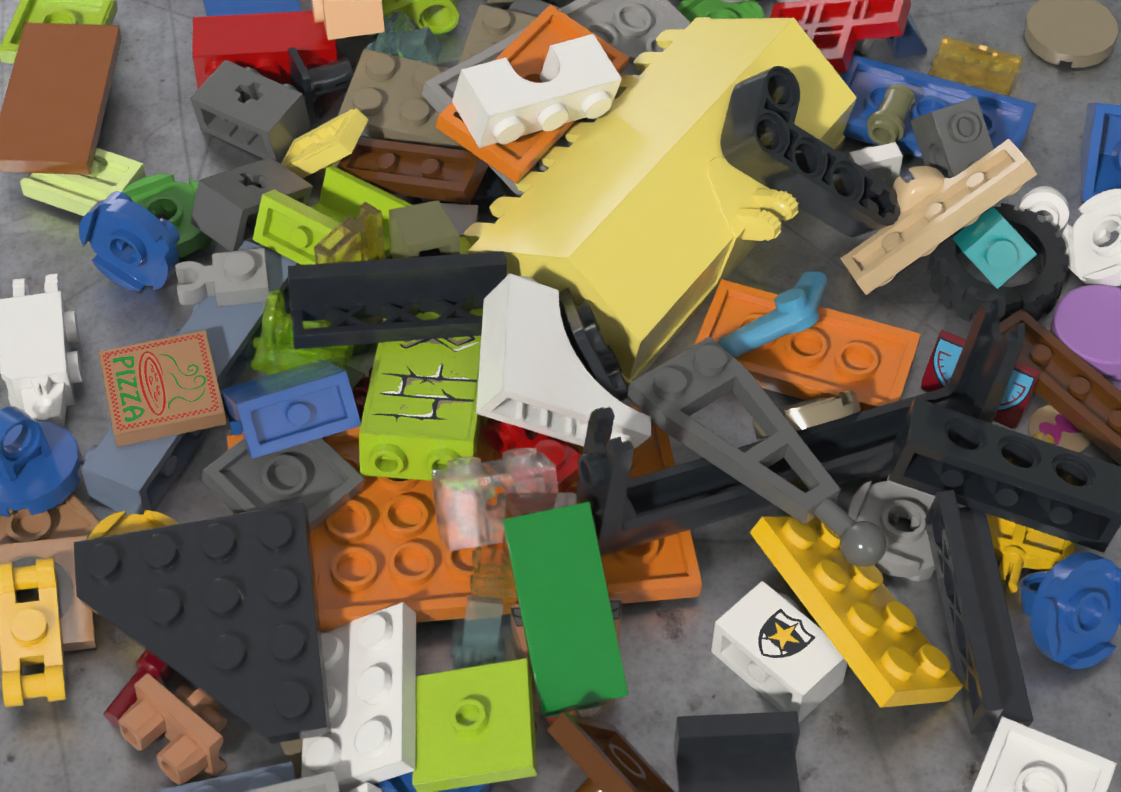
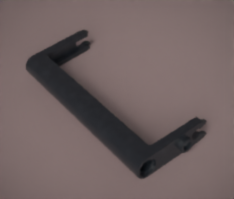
[576,296,1025,557]

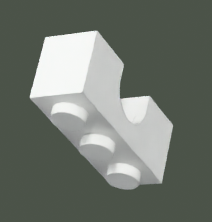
[452,34,622,148]

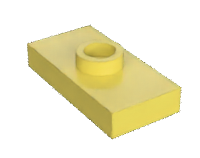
[281,108,369,179]

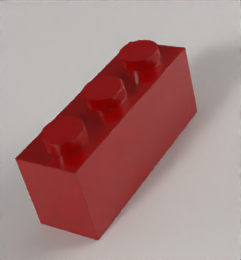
[192,11,338,89]

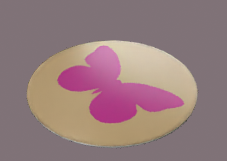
[1028,405,1091,453]

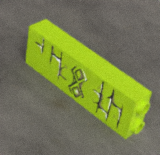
[359,237,483,484]

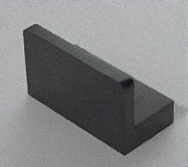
[674,711,800,792]

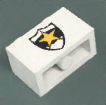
[711,581,847,723]

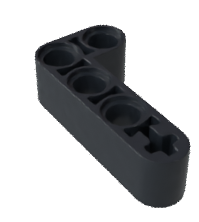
[720,66,901,237]

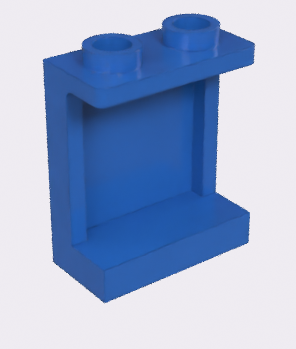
[220,359,361,459]

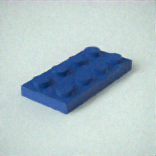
[842,55,1036,158]

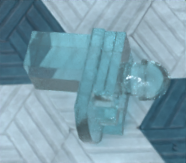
[365,11,442,64]
[450,594,506,670]

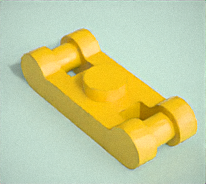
[0,557,67,708]

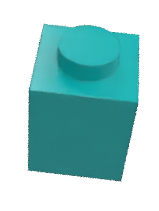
[952,206,1037,289]

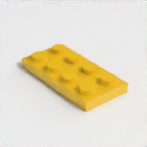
[749,516,963,708]

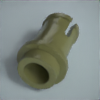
[867,84,916,145]

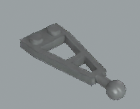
[627,336,887,567]

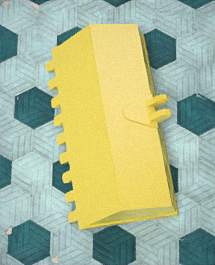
[464,17,857,388]

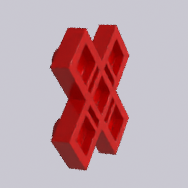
[769,0,911,73]

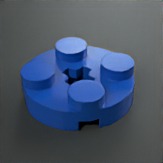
[79,191,180,291]

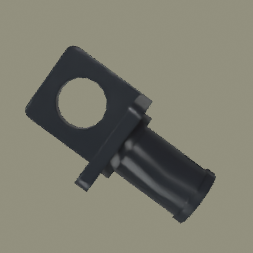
[288,47,354,124]

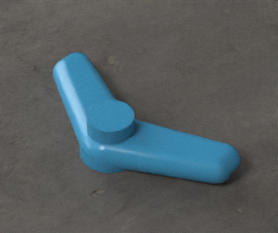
[718,271,828,358]

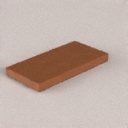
[0,22,122,175]

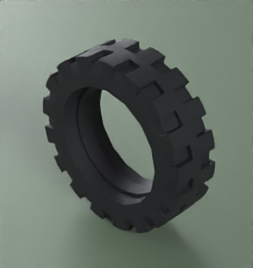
[927,203,1069,323]

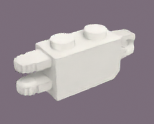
[0,274,83,428]

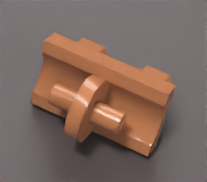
[118,673,228,786]

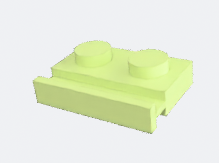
[20,148,146,216]

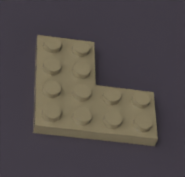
[337,4,537,151]

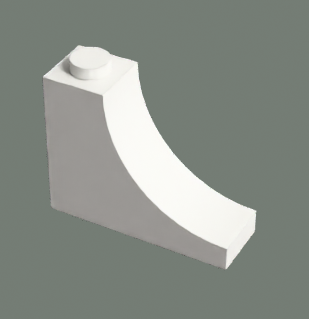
[476,274,651,449]

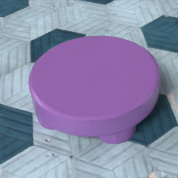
[1051,284,1121,381]

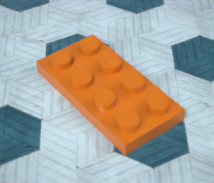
[435,4,629,184]
[694,279,921,414]

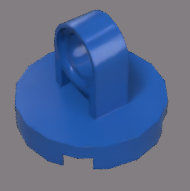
[0,406,83,517]
[1020,552,1121,670]

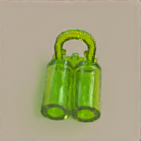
[251,290,354,376]

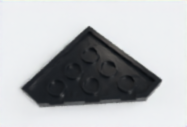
[74,502,331,744]

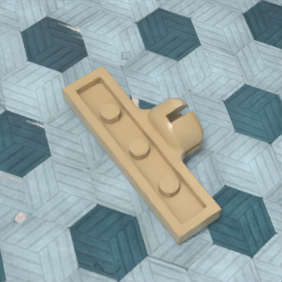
[840,139,1037,295]

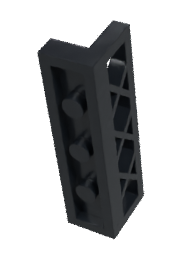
[288,251,507,349]
[925,490,1034,734]

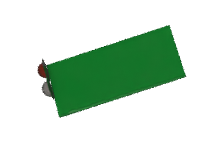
[502,502,629,725]

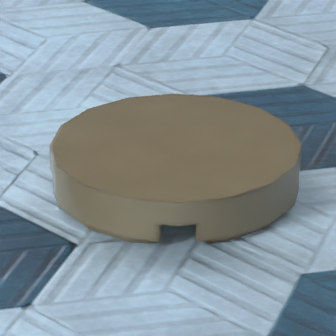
[1024,0,1119,68]
[752,390,861,439]

